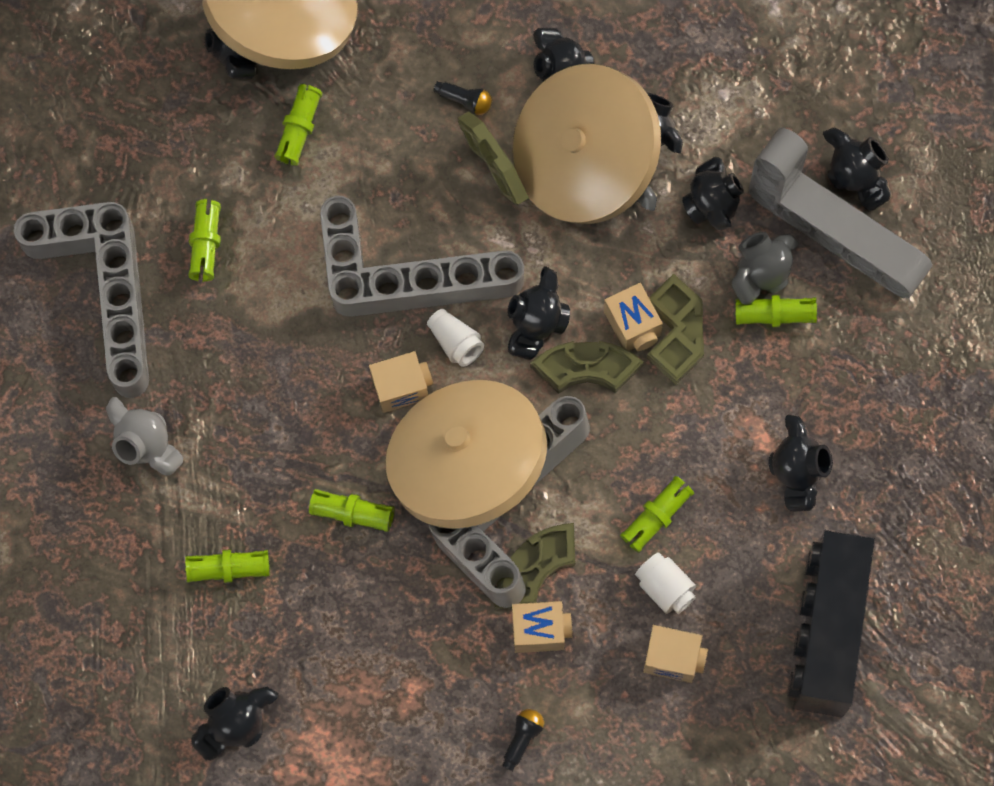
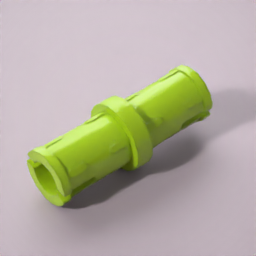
[274,84,323,166]
[188,199,221,282]
[736,295,817,327]
[620,476,695,553]
[309,489,395,532]
[185,549,270,583]

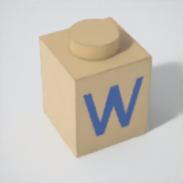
[604,282,663,351]
[369,351,433,413]
[512,601,572,653]
[643,625,708,683]

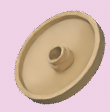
[202,0,357,69]
[513,64,661,224]
[386,380,547,528]

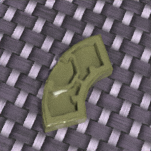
[530,341,644,394]
[495,523,576,609]

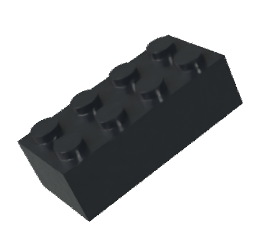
[787,530,875,718]

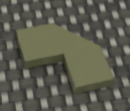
[457,111,529,205]
[647,273,704,385]

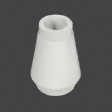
[427,309,484,367]

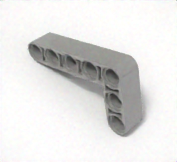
[749,128,932,299]
[320,196,524,317]
[13,202,149,398]
[428,396,590,608]

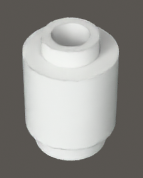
[635,552,696,614]

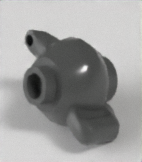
[731,232,799,305]

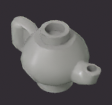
[106,397,183,476]

